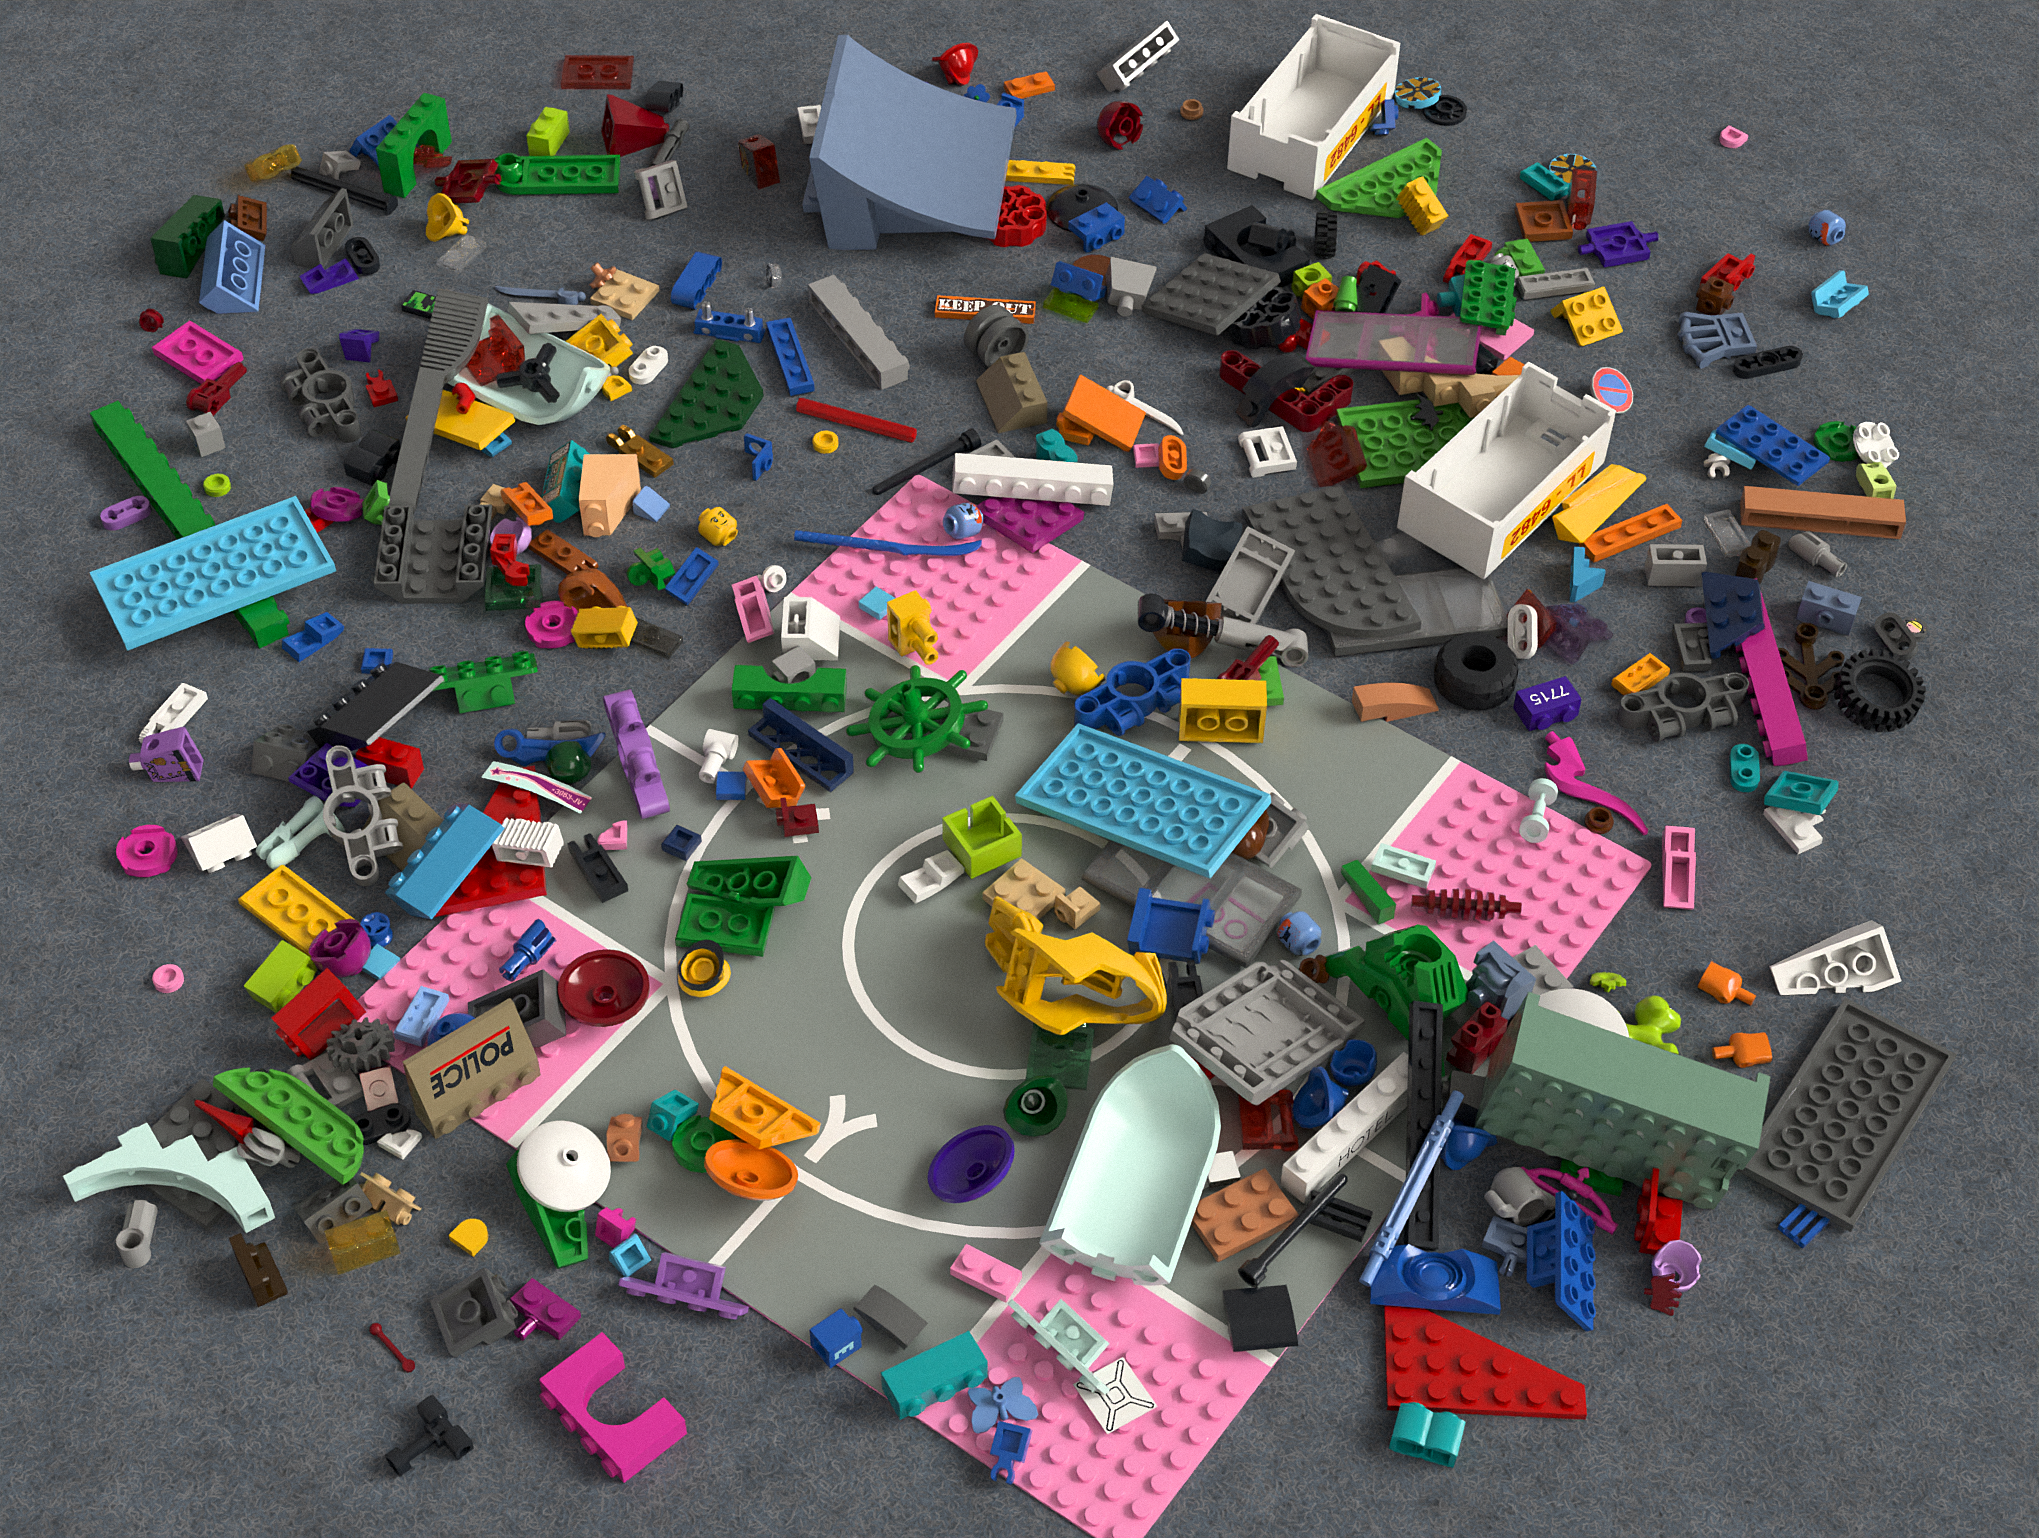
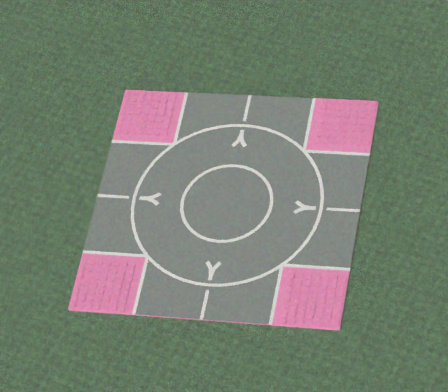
[357,475,1651,1538]

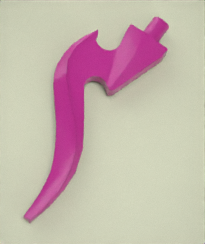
[1544,731,1648,835]

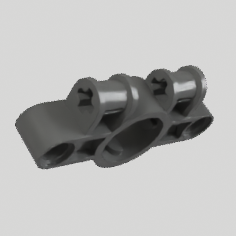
[280,348,362,443]
[1617,672,1749,742]

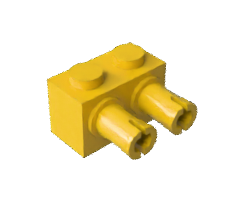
[887,590,938,665]

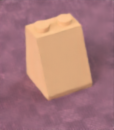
[579,454,641,537]

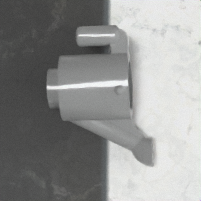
[1484,1167,1579,1226]

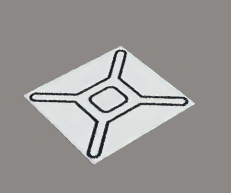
[1073,1357,1158,1434]

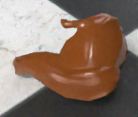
[558,568,631,613]

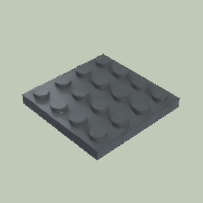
[1141,253,1280,336]
[140,1079,291,1231]

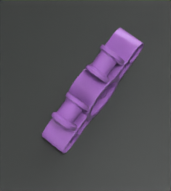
[603,689,670,819]

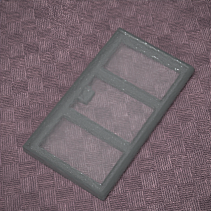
[1326,567,1508,656]
[1082,840,1302,968]

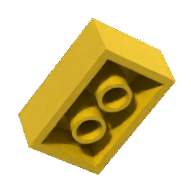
[1179,678,1267,743]

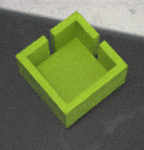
[942,795,1022,879]

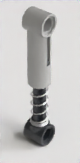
[1137,593,1308,667]

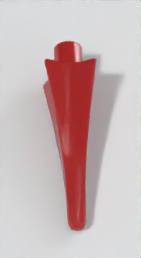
[194,1100,254,1144]

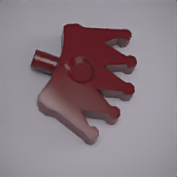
[1644,1273,1682,1316]

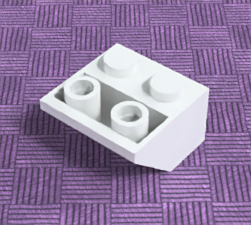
[781,597,840,660]

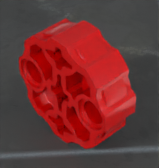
[986,185,1047,247]

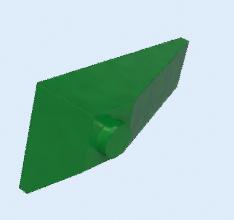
[686,856,811,907]
[506,1150,588,1269]

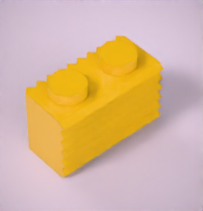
[1396,176,1449,235]
[571,606,638,649]

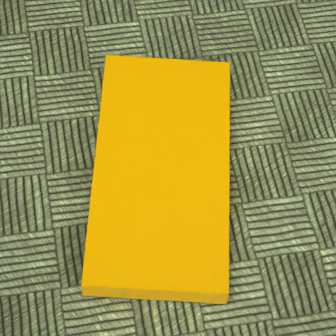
[405,390,515,451]
[238,865,355,958]

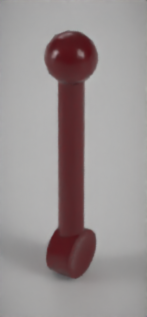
[369,1323,415,1373]

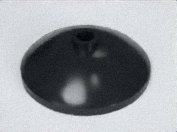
[1046,183,1118,232]

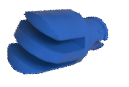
[499,919,557,982]

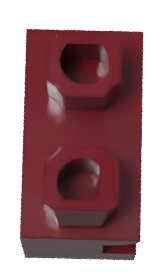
[1446,1002,1508,1074]

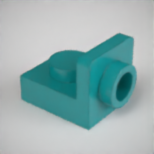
[647,1089,699,1141]

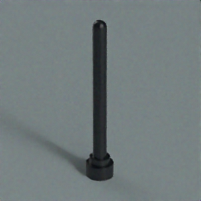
[872,428,982,495]
[1238,1173,1348,1288]

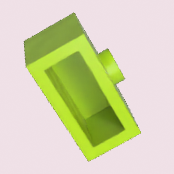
[526,107,570,156]
[244,940,318,1013]

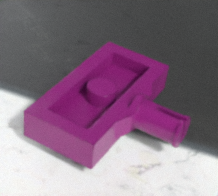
[510,1278,581,1341]

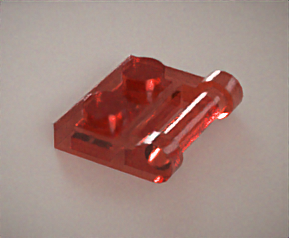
[1237,1090,1299,1152]

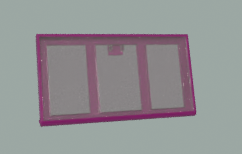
[1305,310,1482,375]

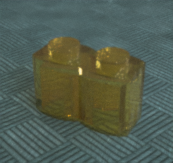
[244,144,302,182]

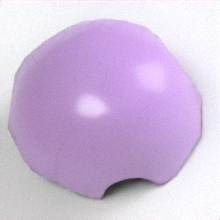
[489,517,532,555]
[1652,1240,1702,1292]

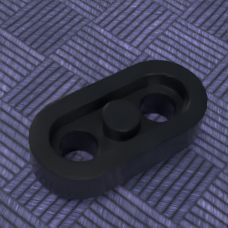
[345,237,380,275]
[352,1103,411,1145]

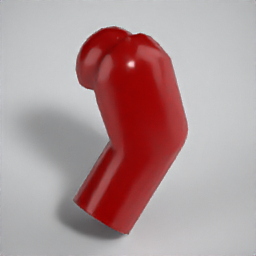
[452,382,476,414]

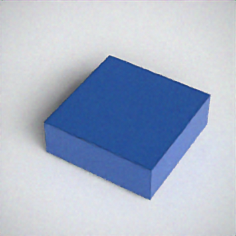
[361,648,393,674]
[716,772,747,800]

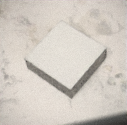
[1207,1151,1240,1188]

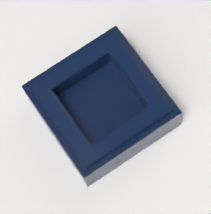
[661,825,702,861]

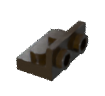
[229,1233,288,1307]

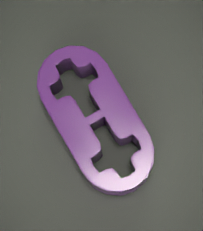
[100,496,151,531]

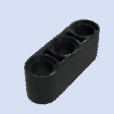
[645,81,683,113]

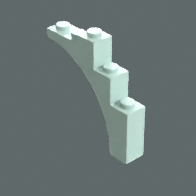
[63,1123,275,1233]

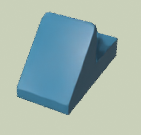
[1569,546,1606,602]

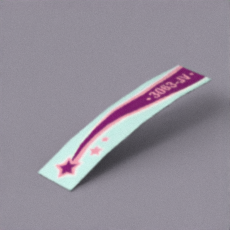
[481,761,592,814]

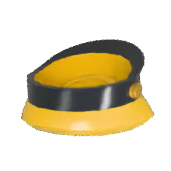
[678,940,731,997]

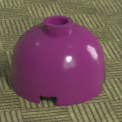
[308,919,371,978]

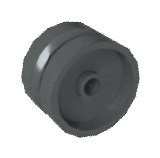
[964,305,1029,368]

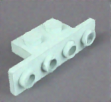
[1007,1299,1110,1394]

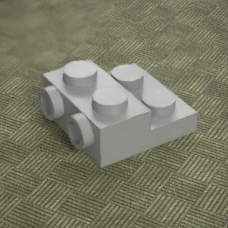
[1254,789,1309,869]

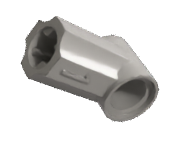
[116,1200,158,1268]

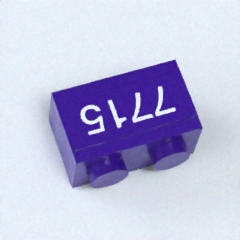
[1513,676,1582,731]

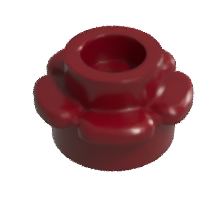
[139,308,164,332]

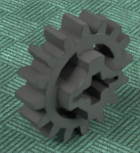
[326,1017,395,1074]

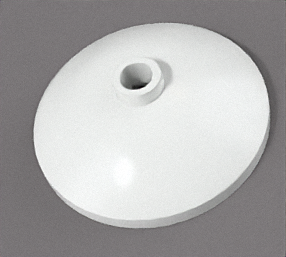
[517,1121,611,1212]

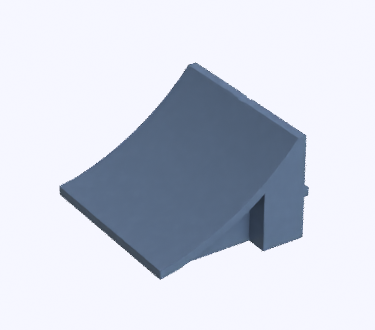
[802,35,1017,250]

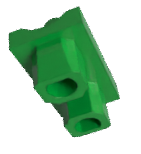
[627,547,675,591]

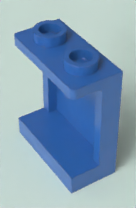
[1127,888,1215,964]

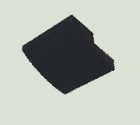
[1223,1285,1298,1352]

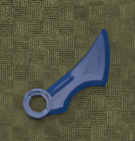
[494,728,606,766]

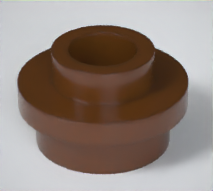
[1584,807,1614,834]

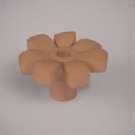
[589,262,617,289]

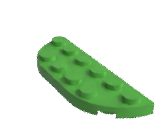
[213,1068,364,1185]

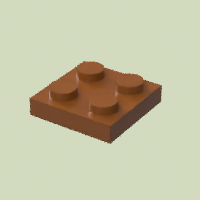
[1514,200,1573,242]

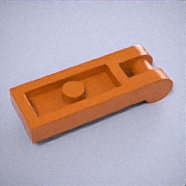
[500,482,553,526]

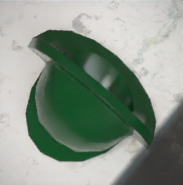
[1003,1075,1068,1137]

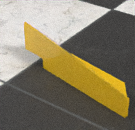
[1552,464,1646,543]

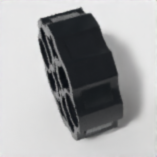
[1228,287,1301,349]

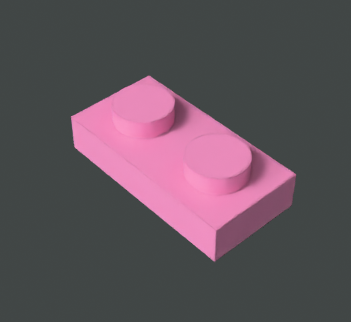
[950,1244,1022,1302]

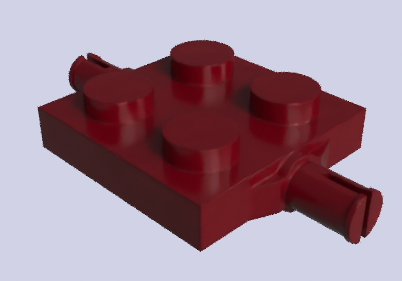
[435,159,501,203]

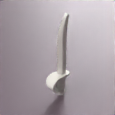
[1106,380,1183,435]

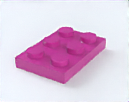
[152,321,244,384]

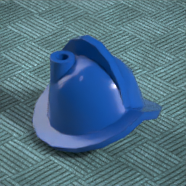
[1292,1066,1349,1128]
[1440,1113,1498,1170]

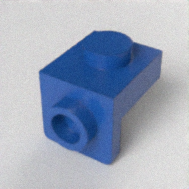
[1368,99,1398,135]

